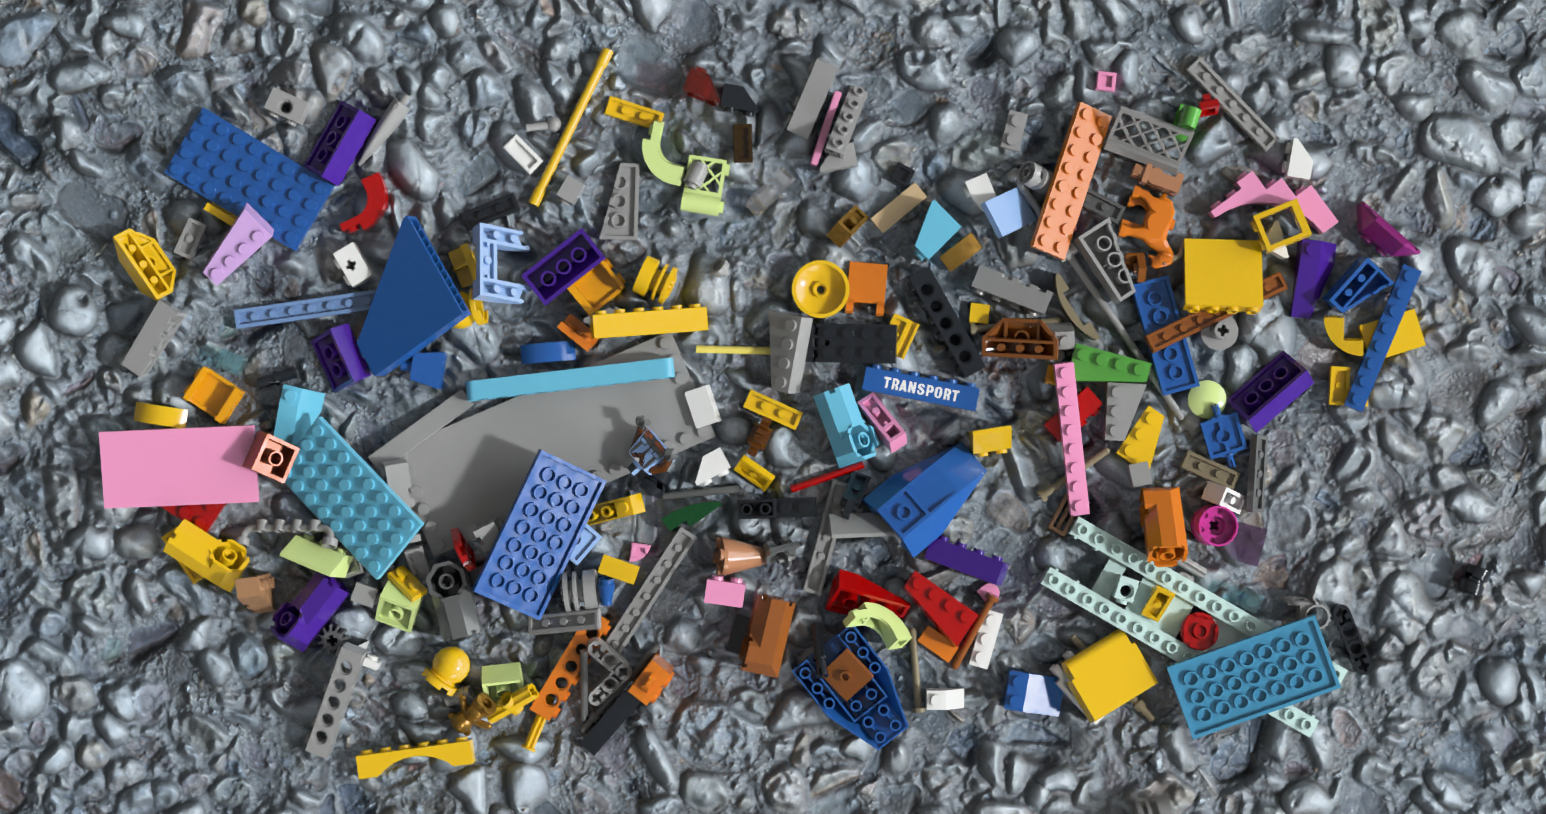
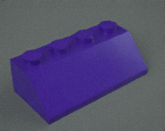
[303,100,376,186]
[521,228,606,306]
[1226,350,1314,433]

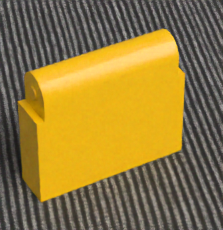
[1061,629,1159,722]

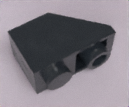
[720,83,759,117]

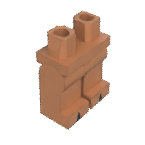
[1129,163,1185,197]

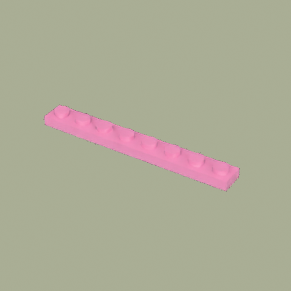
[1053,361,1090,517]

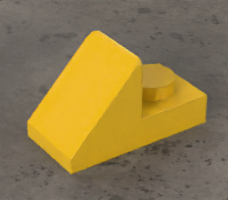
[1141,585,1175,622]

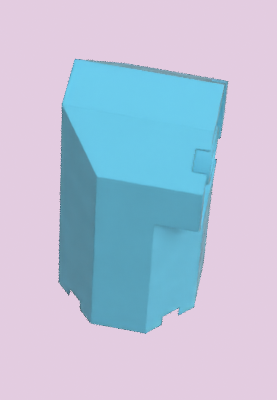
[813,383,879,469]

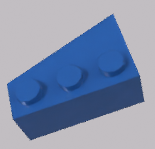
[1322,256,1394,313]

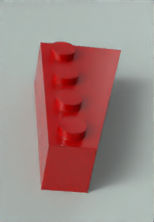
[902,571,978,648]

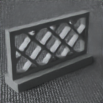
[1104,106,1194,175]

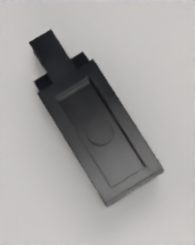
[840,471,871,520]

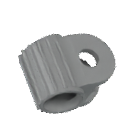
[1281,596,1332,629]

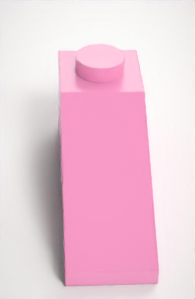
[857,392,907,453]

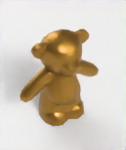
[448,693,497,736]

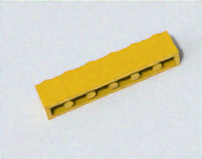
[590,304,708,339]

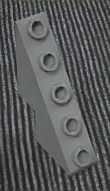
[825,86,868,159]

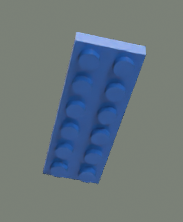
[1133,275,1200,396]

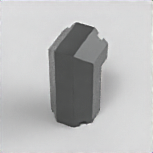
[426,559,483,642]

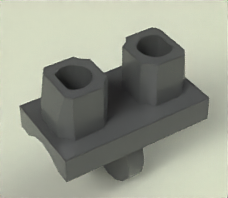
[763,536,800,568]

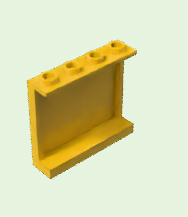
[1181,238,1263,315]

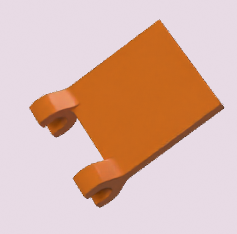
[845,261,888,317]

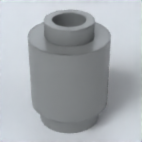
[683,160,708,190]

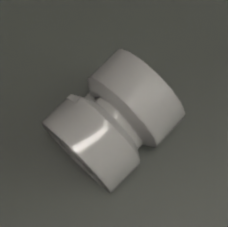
[1017,161,1053,194]

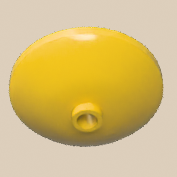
[792,260,850,318]

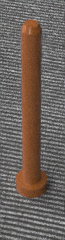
[951,592,999,670]

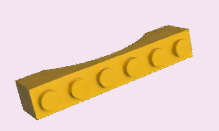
[356,736,476,779]

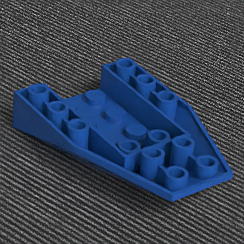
[792,626,909,750]

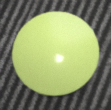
[1188,380,1226,419]

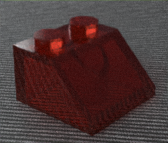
[683,67,721,108]

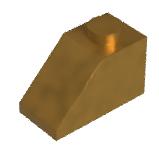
[826,205,869,248]

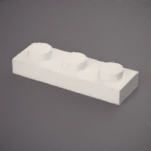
[968,610,1003,669]

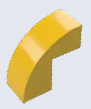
[1324,315,1364,356]
[133,402,188,428]

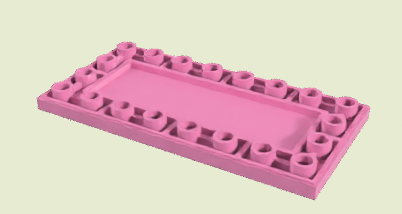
[99,425,260,509]

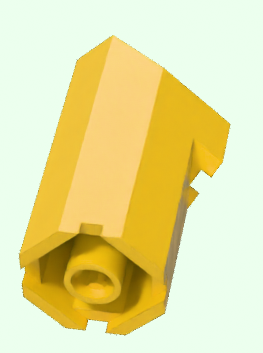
[163,519,250,593]

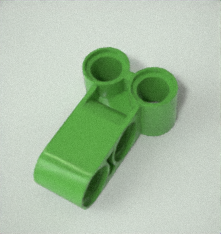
[1171,103,1202,142]

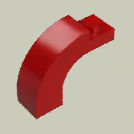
[339,172,388,234]

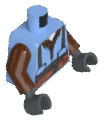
[627,415,678,476]

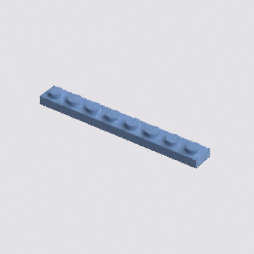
[234,290,376,329]

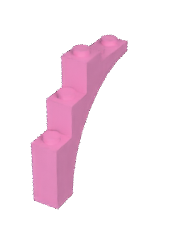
[1208,171,1339,235]

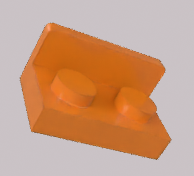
[557,314,599,352]

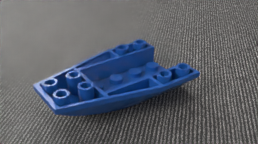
[862,442,987,558]

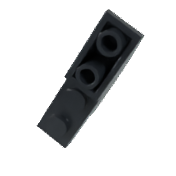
[738,497,817,519]

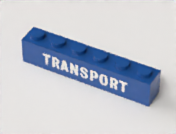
[861,364,980,411]

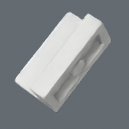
[685,384,722,428]

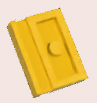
[889,313,920,360]

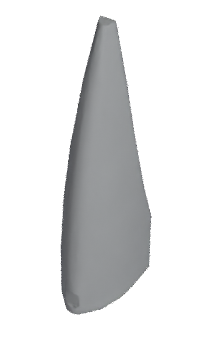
[357,93,411,166]

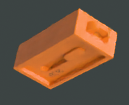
[628,653,674,706]

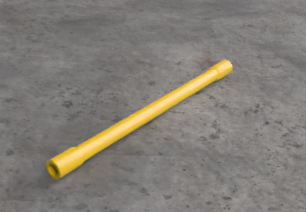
[528,47,613,207]

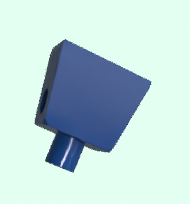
[400,352,447,389]

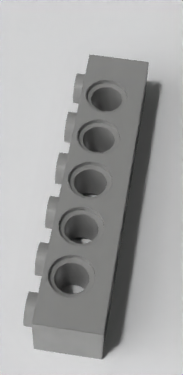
[305,642,368,759]

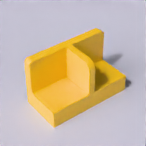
[448,243,476,288]

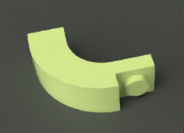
[642,120,686,186]
[843,602,912,650]

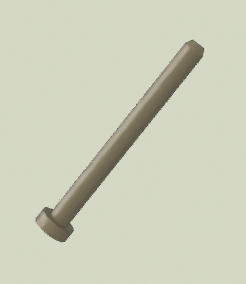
[1036,447,1110,502]
[909,628,925,713]

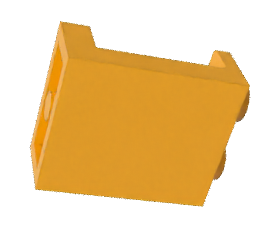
[567,258,626,316]
[183,366,246,424]

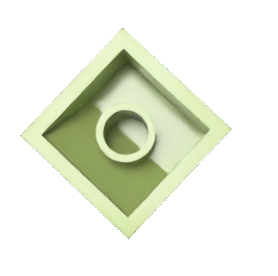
[375,580,423,633]
[482,662,524,703]

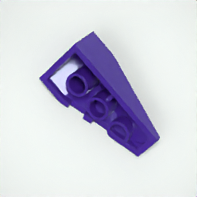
[1290,239,1336,319]

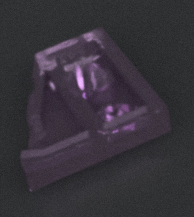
[1233,522,1268,567]

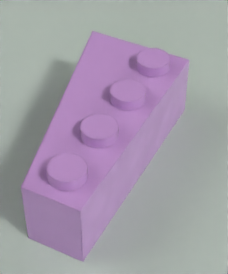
[203,202,274,286]

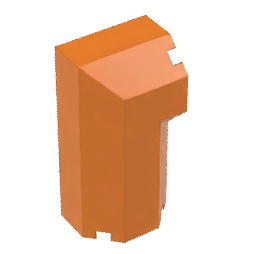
[1139,487,1188,567]

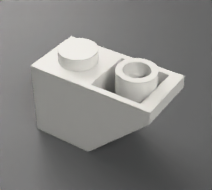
[1282,138,1313,182]
[695,447,731,487]

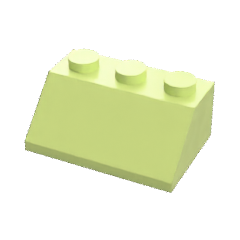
[280,533,353,578]

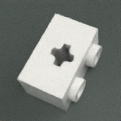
[333,242,375,288]

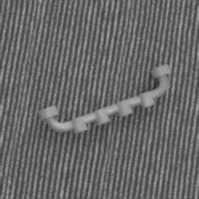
[234,519,338,549]

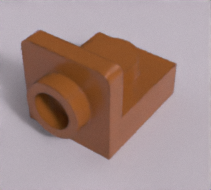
[1124,253,1147,282]

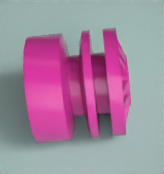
[1190,505,1239,547]

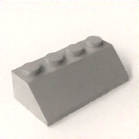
[827,509,897,538]

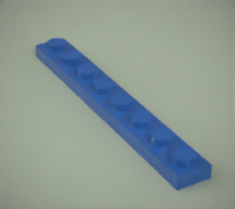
[1343,264,1422,413]

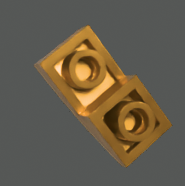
[939,232,983,272]

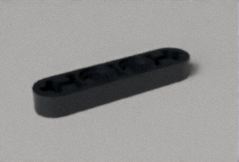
[1331,604,1373,675]

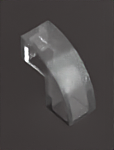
[745,166,795,218]

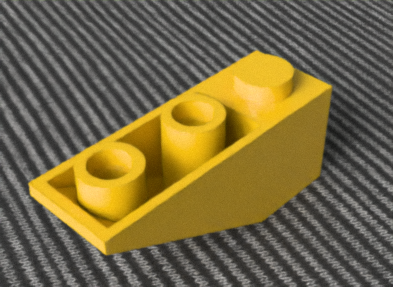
[587,493,645,526]

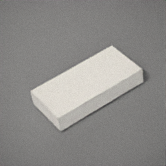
[503,134,544,175]

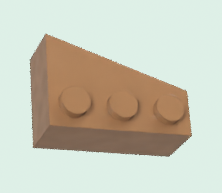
[235,573,276,614]

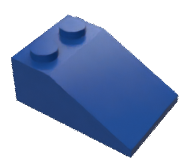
[1002,668,1063,716]

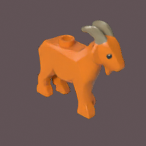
[1118,185,1184,269]

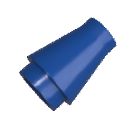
[597,577,616,606]

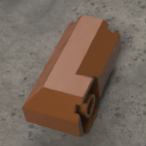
[738,593,796,678]

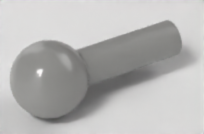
[525,117,562,132]

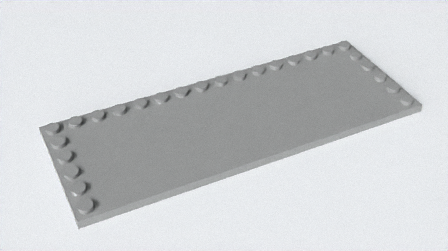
[400,333,716,557]

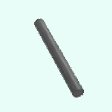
[663,485,740,500]
[580,649,588,721]

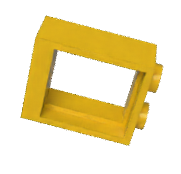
[1250,198,1312,254]

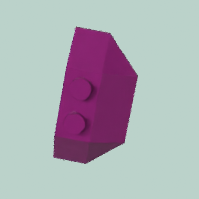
[1356,201,1421,258]

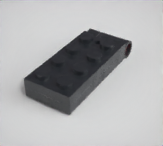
[805,323,898,364]

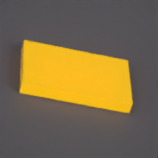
[1358,309,1426,358]

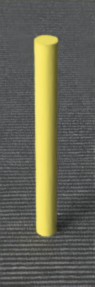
[696,345,770,355]

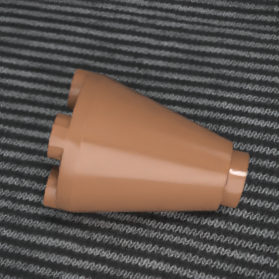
[713,537,766,575]

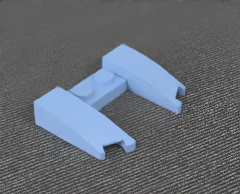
[473,223,530,304]

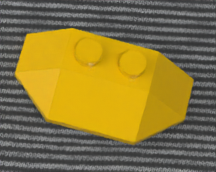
[113,228,176,301]

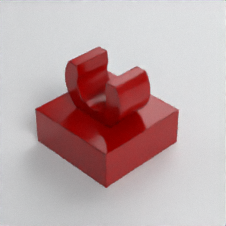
[1198,93,1220,118]

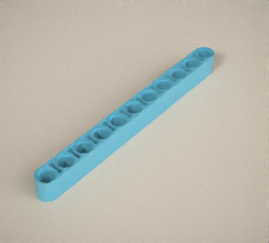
[465,358,675,401]

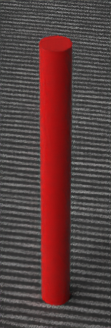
[790,461,865,493]

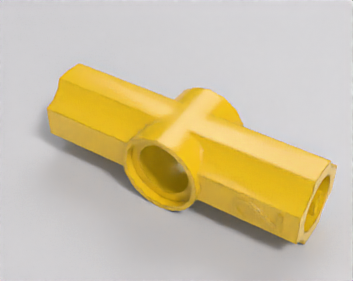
[487,683,539,724]

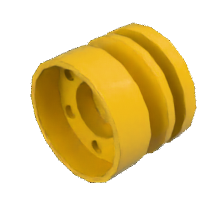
[632,255,678,305]

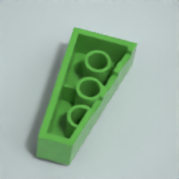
[1072,343,1152,383]

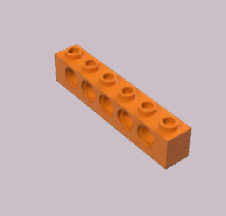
[530,616,611,721]

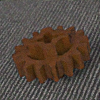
[746,416,773,457]

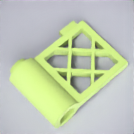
[680,155,730,216]

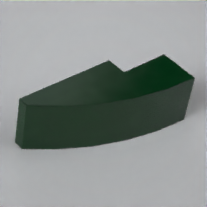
[662,501,722,531]

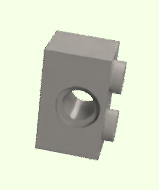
[264,87,312,127]

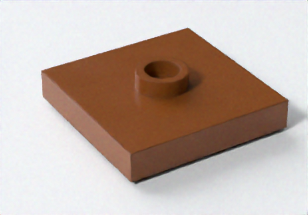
[823,648,874,701]

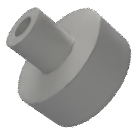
[710,257,730,277]

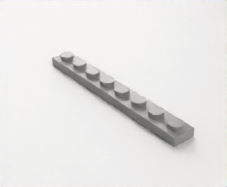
[600,527,697,662]

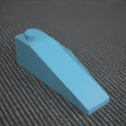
[274,384,325,446]

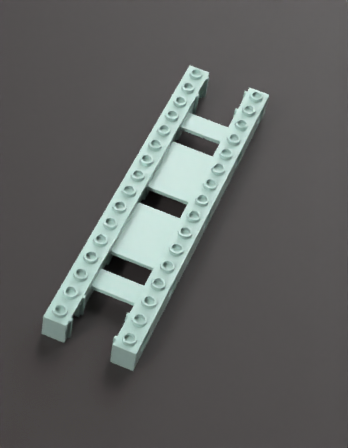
[1039,516,1348,737]

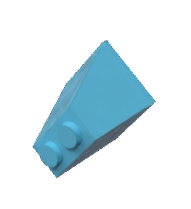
[913,200,961,262]

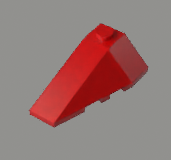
[825,569,911,618]

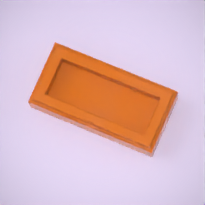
[917,625,960,663]

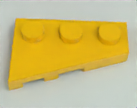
[1116,405,1165,470]

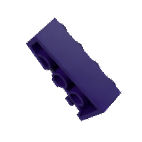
[924,535,1009,586]

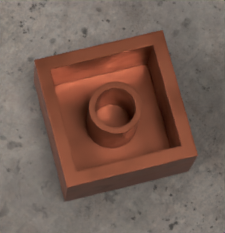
[242,431,300,483]

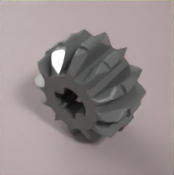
[317,623,350,656]

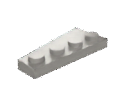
[599,163,640,241]

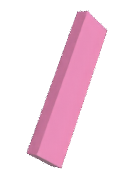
[810,91,842,167]

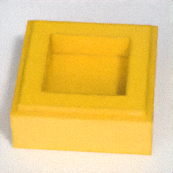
[969,303,990,324]

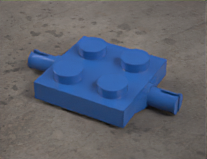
[1199,403,1248,468]

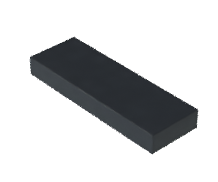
[460,192,521,232]

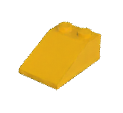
[968,425,1012,457]

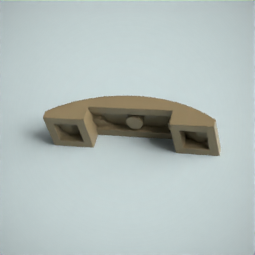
[1054,273,1100,340]

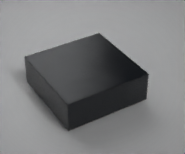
[890,162,915,188]

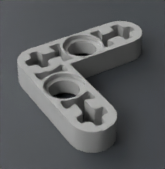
[587,637,632,706]

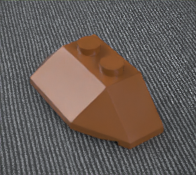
[982,317,1059,360]

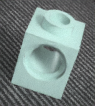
[1112,574,1139,605]

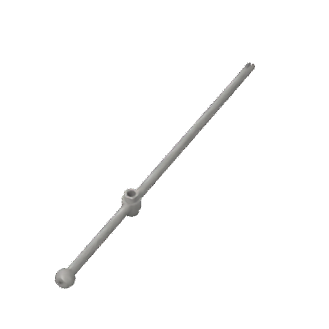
[1007,168,1184,420]

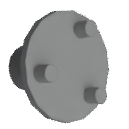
[1200,316,1238,350]

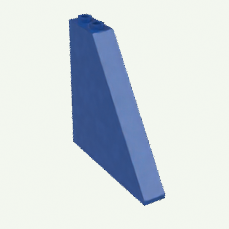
[357,215,471,376]

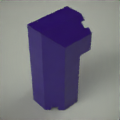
[270,572,351,652]

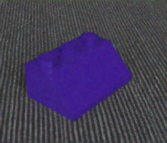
[311,323,371,393]

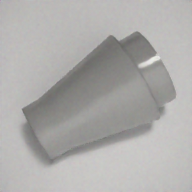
[444,685,474,707]

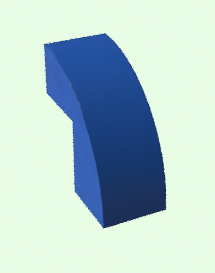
[520,341,576,364]

